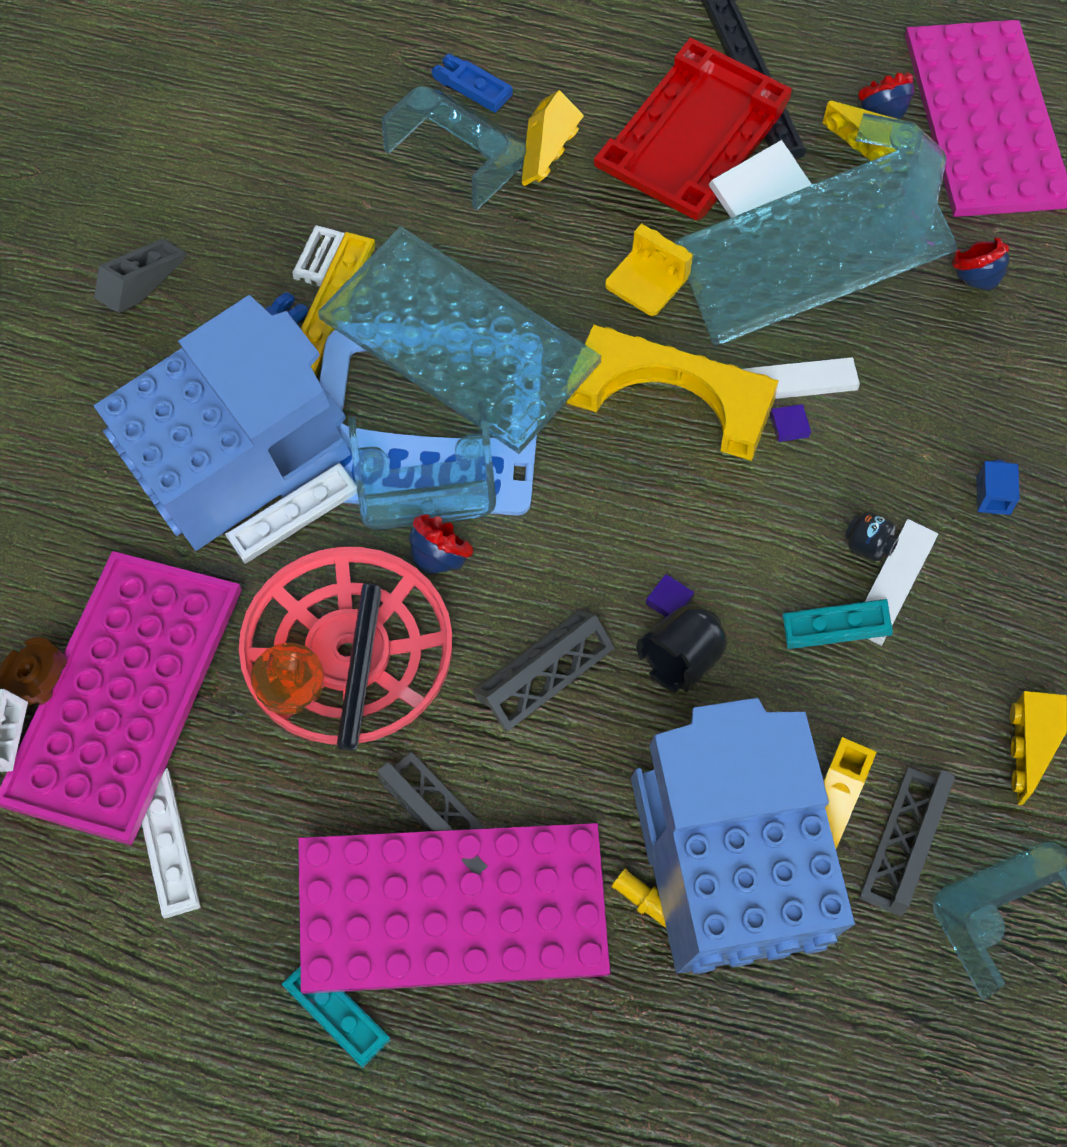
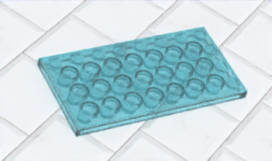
[674,145,957,347]
[318,226,601,454]

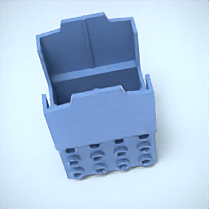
[93,295,351,551]
[631,698,855,974]

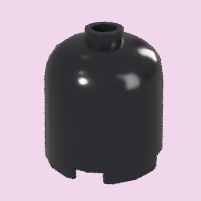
[636,605,727,693]

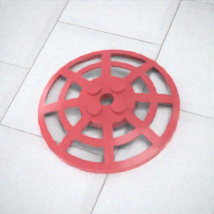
[239,547,452,745]

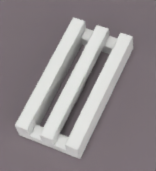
[293,225,345,286]

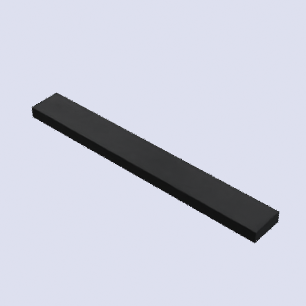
[701,0,806,159]

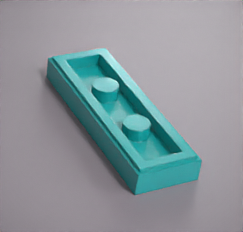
[783,599,893,649]
[282,966,390,1069]

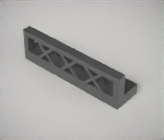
[472,610,615,732]
[377,751,488,875]
[859,767,956,917]

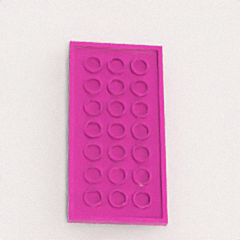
[905,20,1067,217]
[0,551,242,846]
[298,823,610,994]

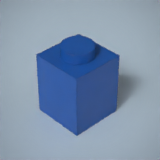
[976,460,1020,515]

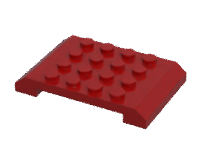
[594,37,792,221]

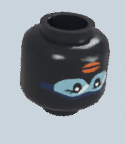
[845,511,899,562]

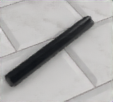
[337,583,381,751]

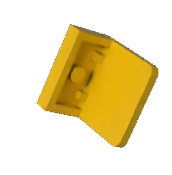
[605,223,693,316]

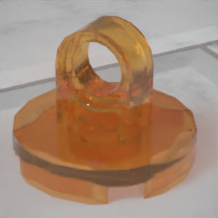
[251,643,324,715]

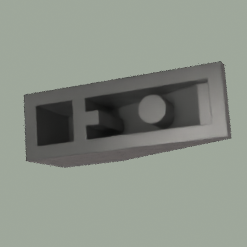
[94,239,187,313]

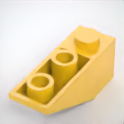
[522,90,584,186]
[823,100,918,174]
[1010,691,1067,805]
[823,737,877,849]

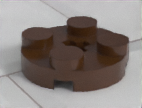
[0,637,67,706]

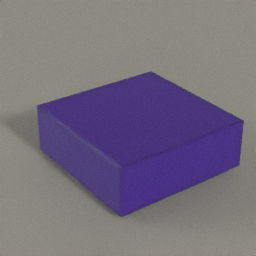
[770,404,811,442]
[646,574,694,617]

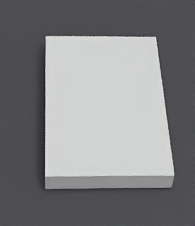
[708,140,815,235]

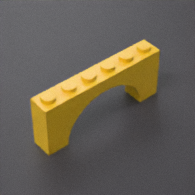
[566,325,779,461]

